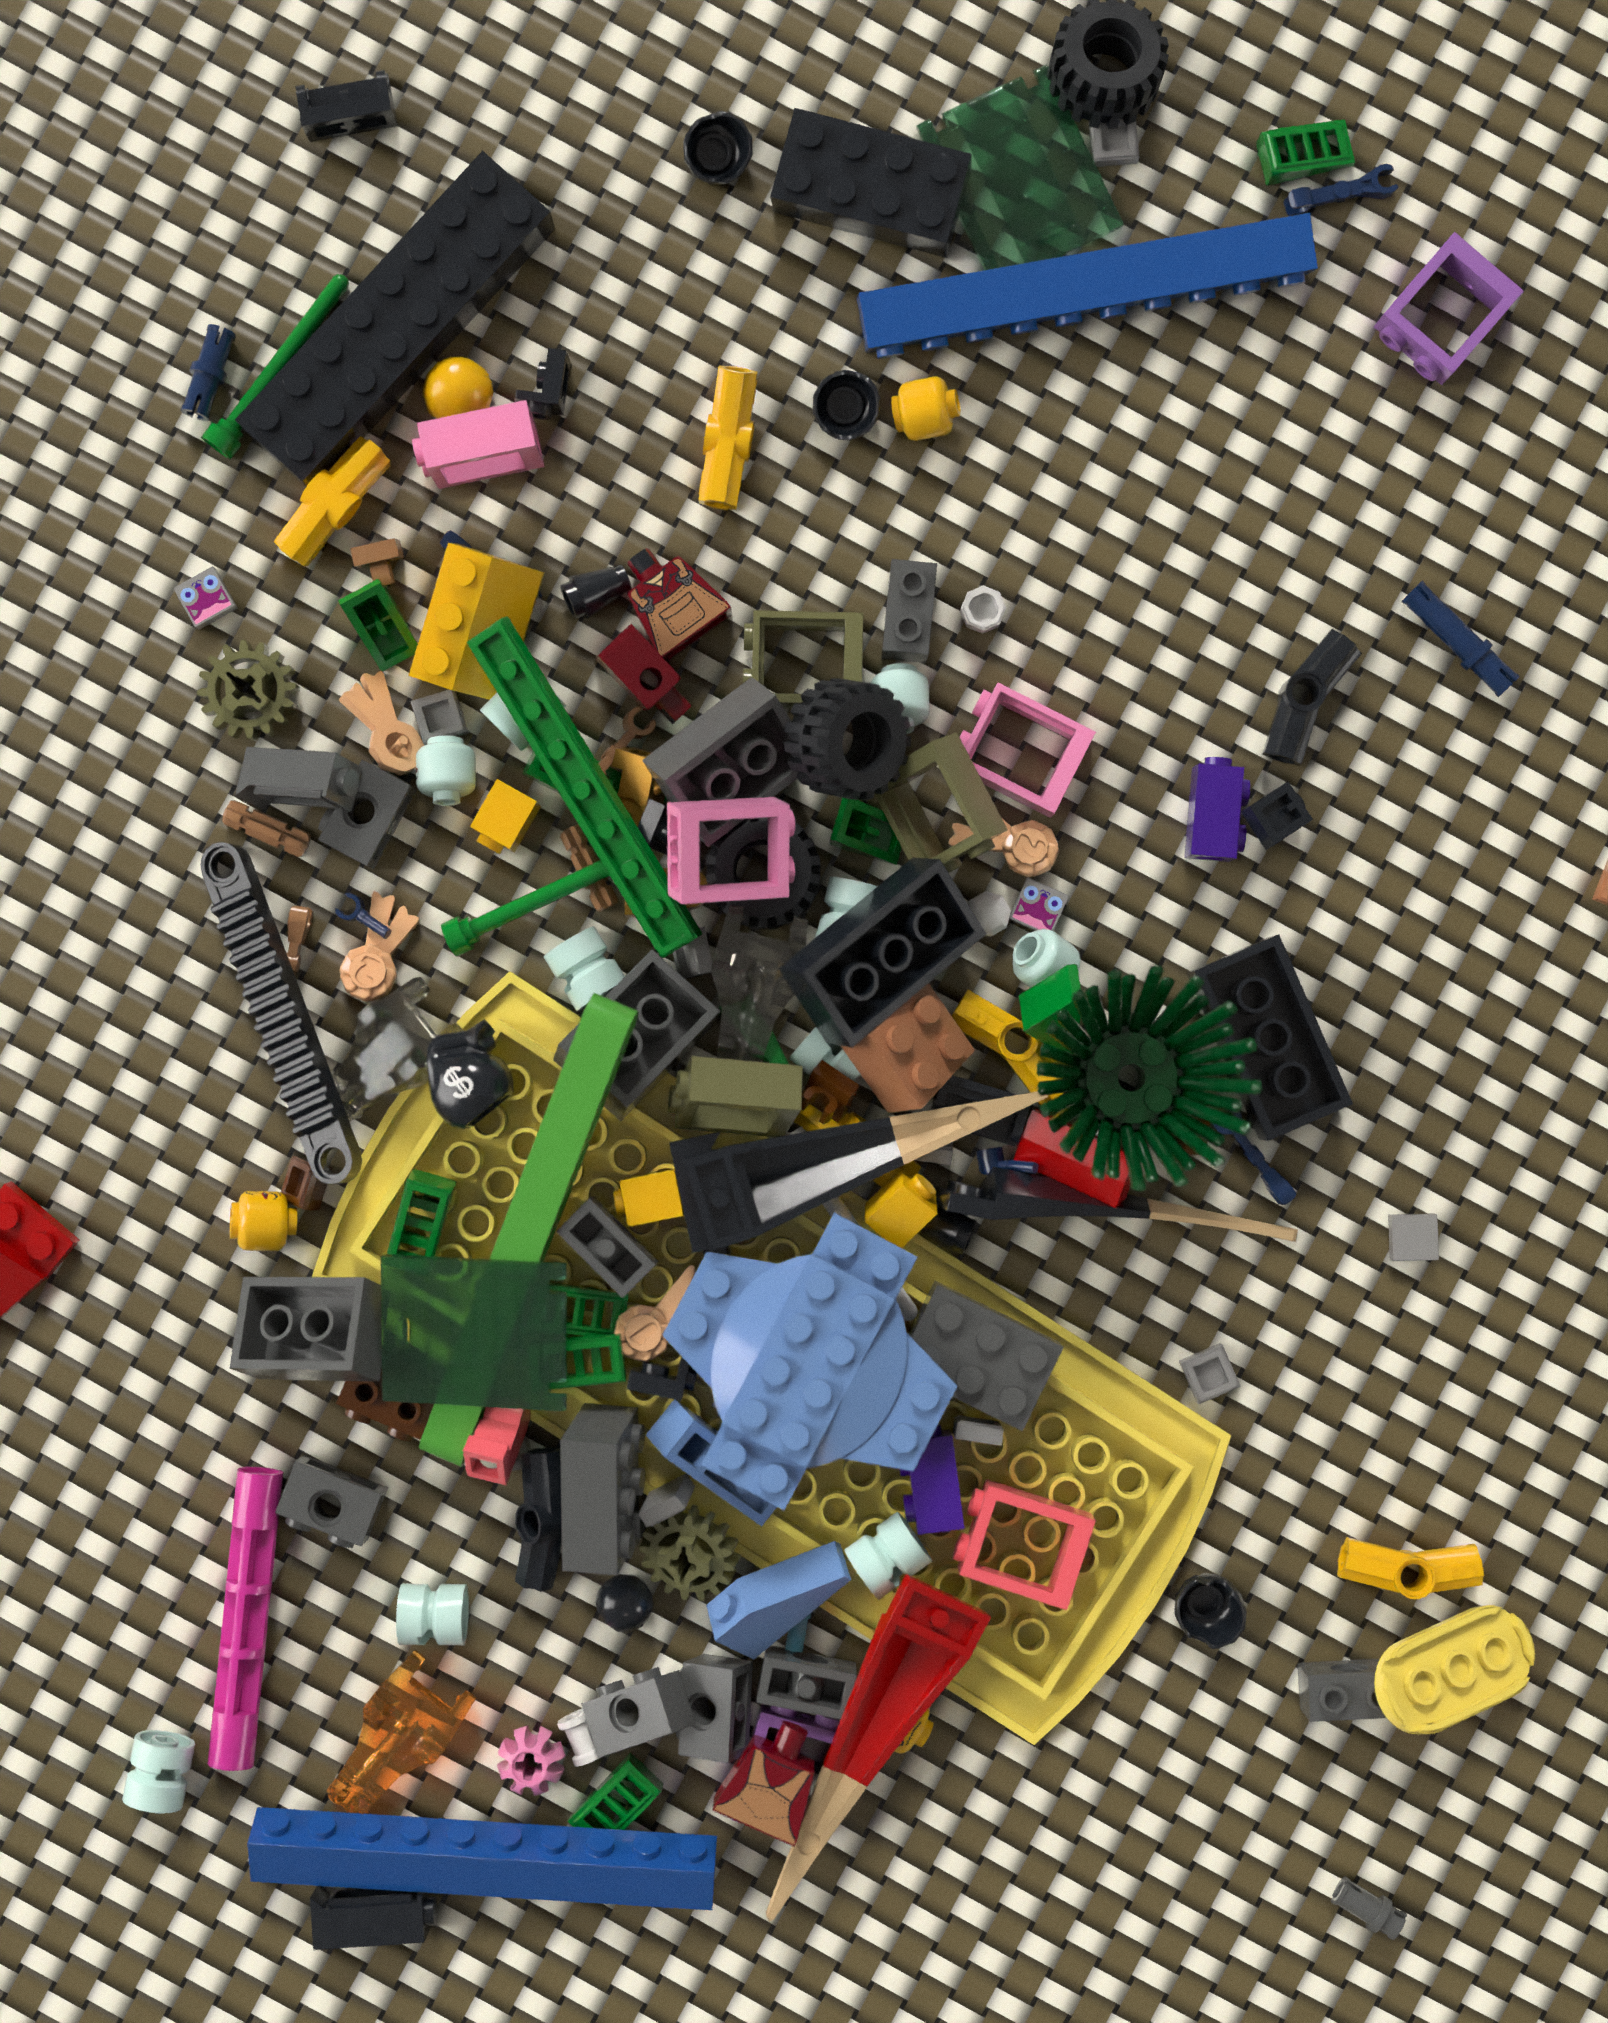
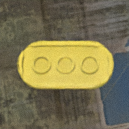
[1374,1605,1535,1734]

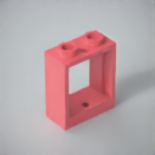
[953,1479,1096,1610]

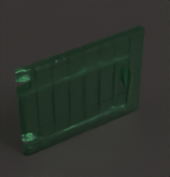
[916,64,1124,270]
[381,1254,567,1411]

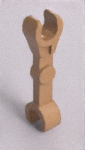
[598,706,656,775]
[287,906,313,977]

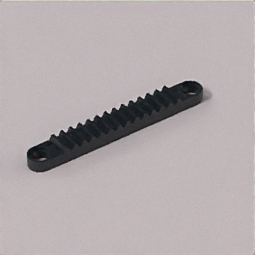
[200,842,362,1184]

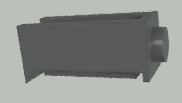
[235,747,362,811]

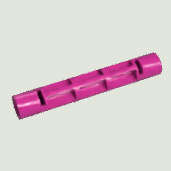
[207,1467,284,1771]

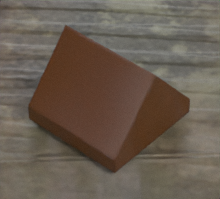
[281,1155,333,1210]

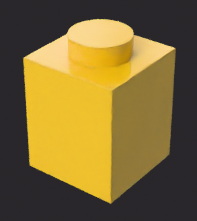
[470,779,541,854]
[865,1167,937,1248]
[613,1169,684,1227]

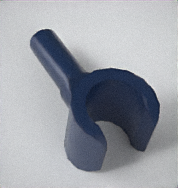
[335,893,392,939]
[976,1147,1038,1175]

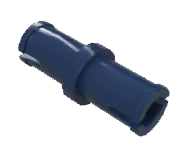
[180,324,236,421]

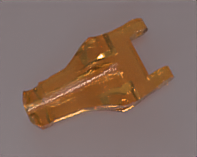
[326,1649,477,1814]

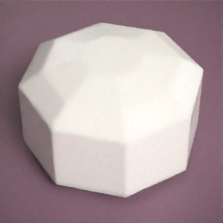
[960,585,1006,634]
[968,891,1011,937]

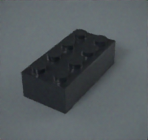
[770,108,972,258]
[778,857,986,1048]
[1186,934,1353,1141]

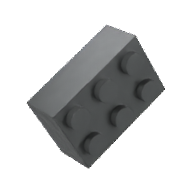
[642,677,799,847]
[553,950,720,1121]
[229,1277,392,1382]
[908,1280,1064,1431]
[561,1403,645,1576]

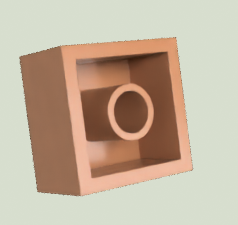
[840,983,975,1113]

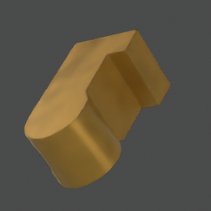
[612,747,665,827]

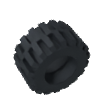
[1047,0,1169,129]
[784,678,911,800]
[706,817,821,930]

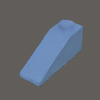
[646,1399,777,1527]
[706,1541,851,1659]

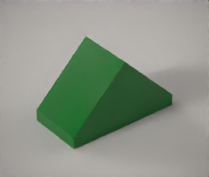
[338,578,418,672]
[829,797,902,865]
[1019,964,1081,1054]

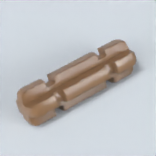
[222,800,311,857]
[560,825,618,911]

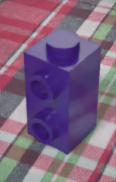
[1184,757,1250,862]
[900,1424,965,1535]

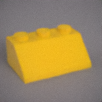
[408,543,545,700]

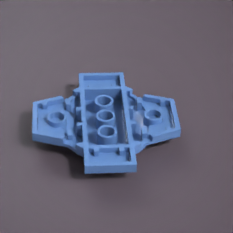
[662,1213,957,1510]

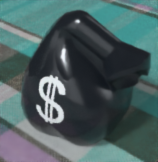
[426,1019,514,1129]

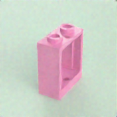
[412,400,545,489]
[960,682,1096,818]
[667,797,795,904]

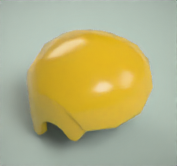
[422,356,493,419]

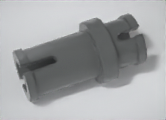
[1331,1876,1407,1940]

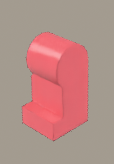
[463,1393,531,1485]

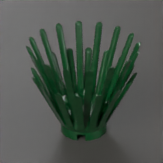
[1036,965,1261,1191]

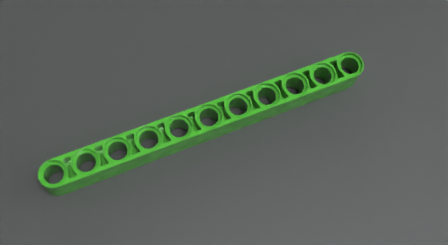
[419,993,639,1467]

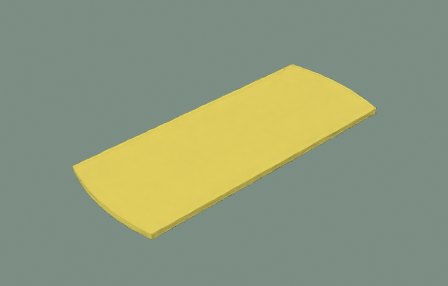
[312,971,1231,1745]

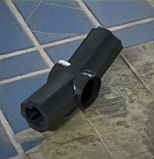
[1262,629,1362,766]
[515,1447,562,1592]

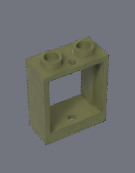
[743,610,863,709]
[874,732,1007,873]
[668,1056,802,1137]

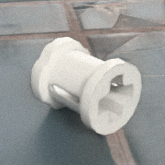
[557,1708,601,1767]

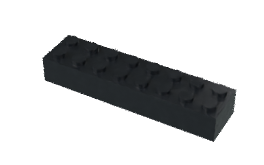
[235,150,555,487]

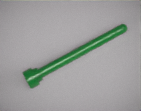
[201,274,349,460]
[441,860,610,957]

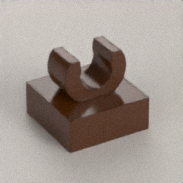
[801,1060,860,1124]

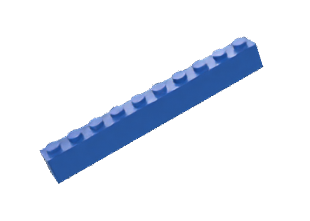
[857,213,1318,359]
[247,1807,717,1910]

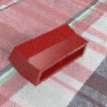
[1013,1110,1131,1208]

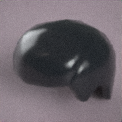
[683,111,753,185]
[813,370,882,441]
[1174,1573,1247,1649]

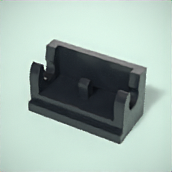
[295,70,398,142]
[931,1075,1031,1147]

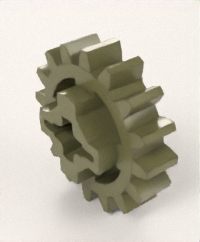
[197,640,300,741]
[639,1505,740,1601]

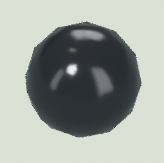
[595,1574,654,1633]

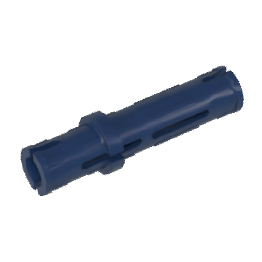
[1401,580,1520,697]

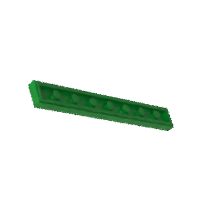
[466,616,703,959]

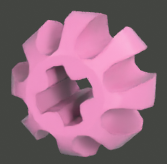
[497,1725,565,1796]

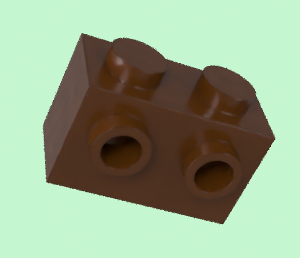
[336,1356,443,1442]

